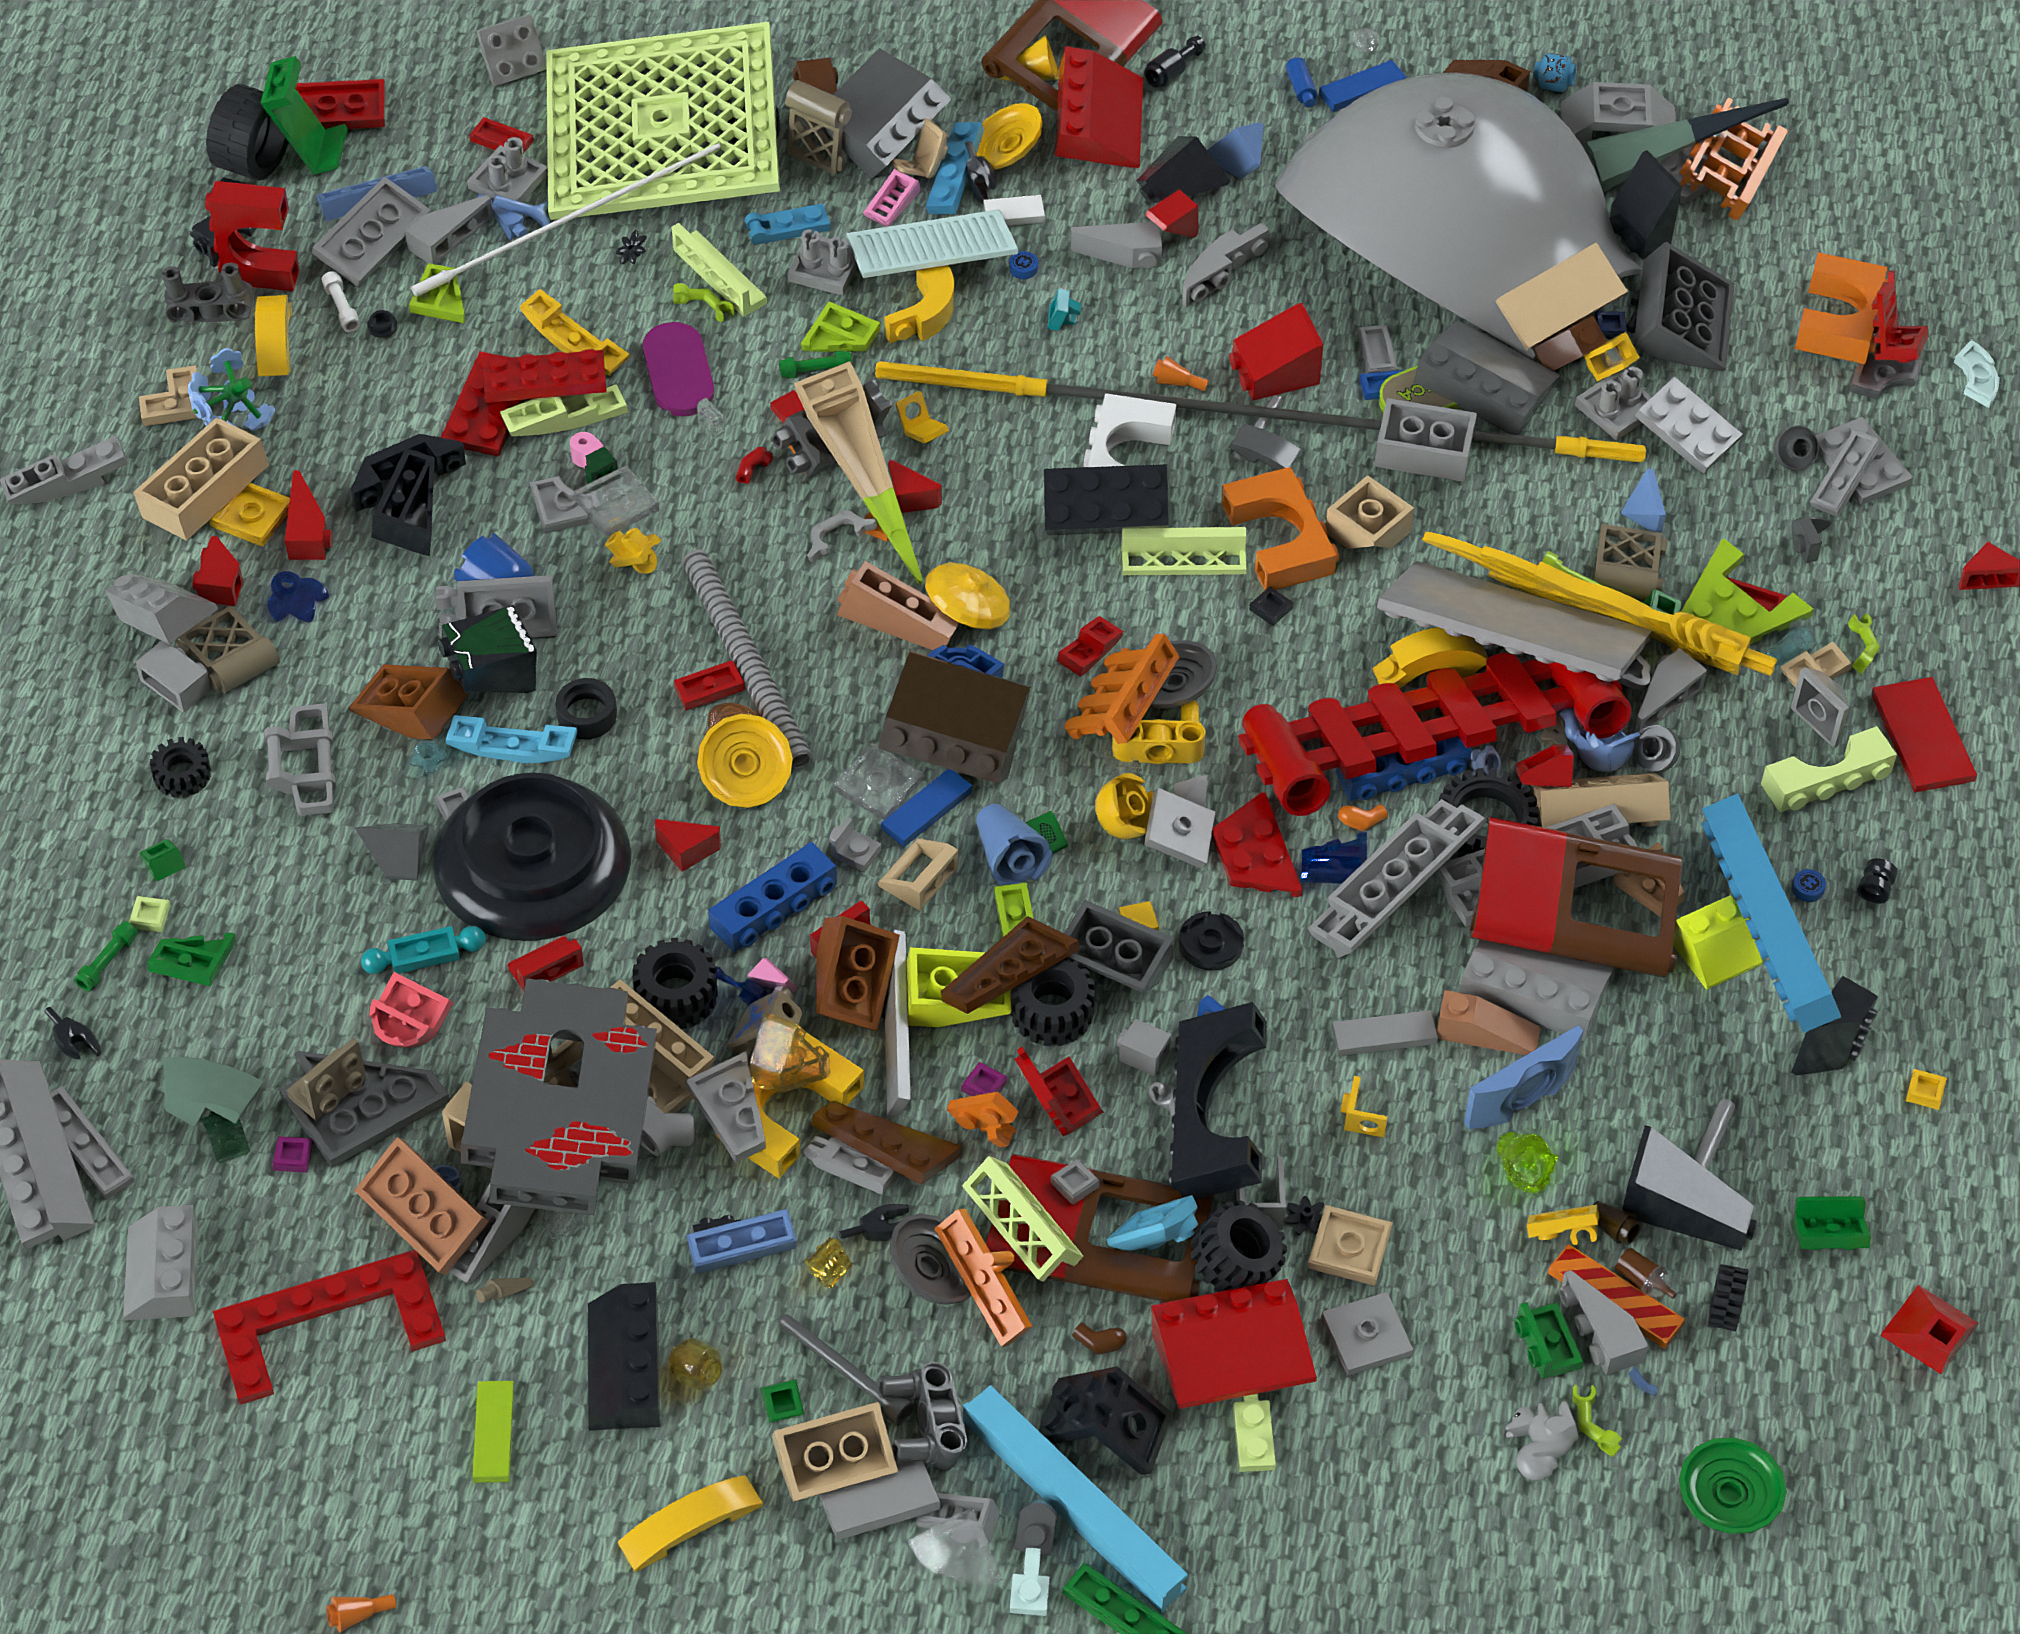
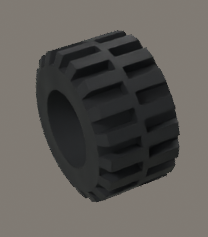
[632,938,718,1029]
[1011,957,1095,1046]
[1190,1200,1287,1292]

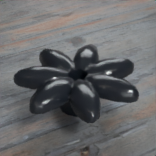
[616,230,647,264]
[1284,1196,1324,1235]

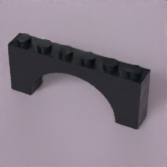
[1169,1002,1267,1200]

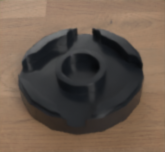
[1179,911,1244,970]

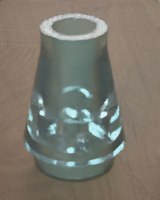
[1767,626,1816,666]

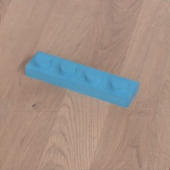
[926,122,984,214]

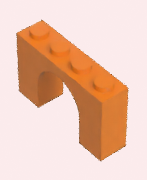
[1795,252,1888,364]
[1221,466,1339,590]

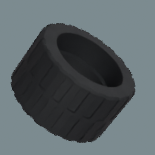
[206,84,289,181]

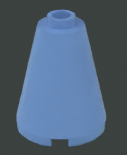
[976,804,1052,886]

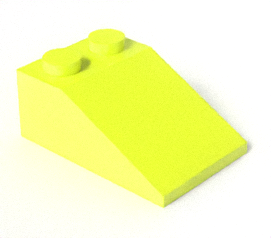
[906,947,1011,1027]

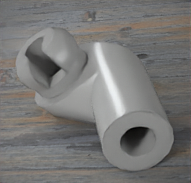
[1148,1082,1176,1118]

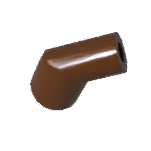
[1072,1322,1127,1355]

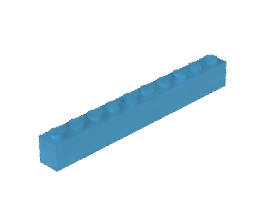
[1701,793,1841,1033]

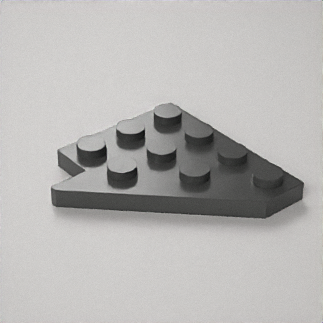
[279,1051,450,1168]

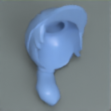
[1559,707,1641,772]

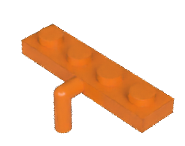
[934,1209,1033,1347]

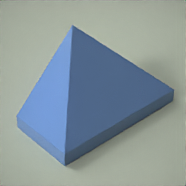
[1621,468,1666,533]

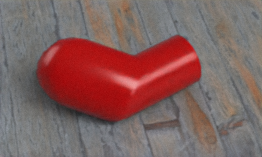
[735,446,774,484]

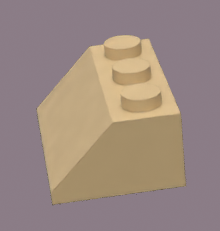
[771,1402,898,1502]

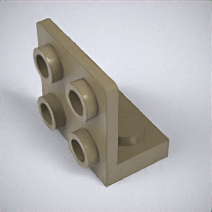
[287,1038,366,1121]

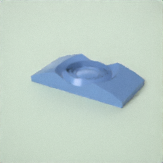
[1464,1025,1583,1129]

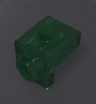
[201,1112,250,1163]

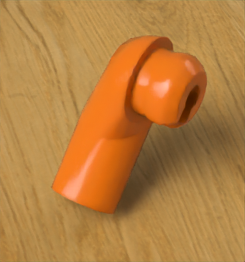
[1338,804,1388,831]

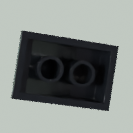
[1609,150,1682,260]

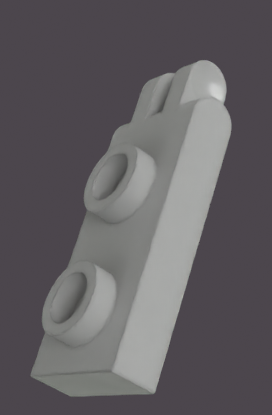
[804,1136,898,1195]

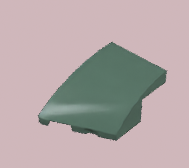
[160,1057,264,1127]

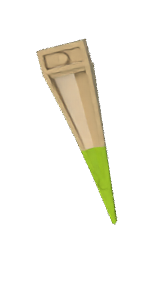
[794,361,923,585]

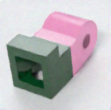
[570,432,619,491]

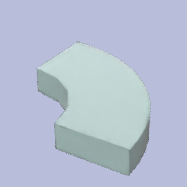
[1954,340,2000,408]

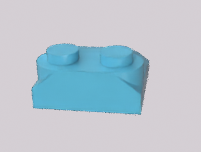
[1106,1195,1198,1250]

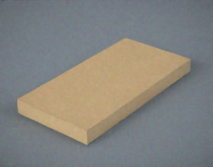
[1495,242,1628,351]

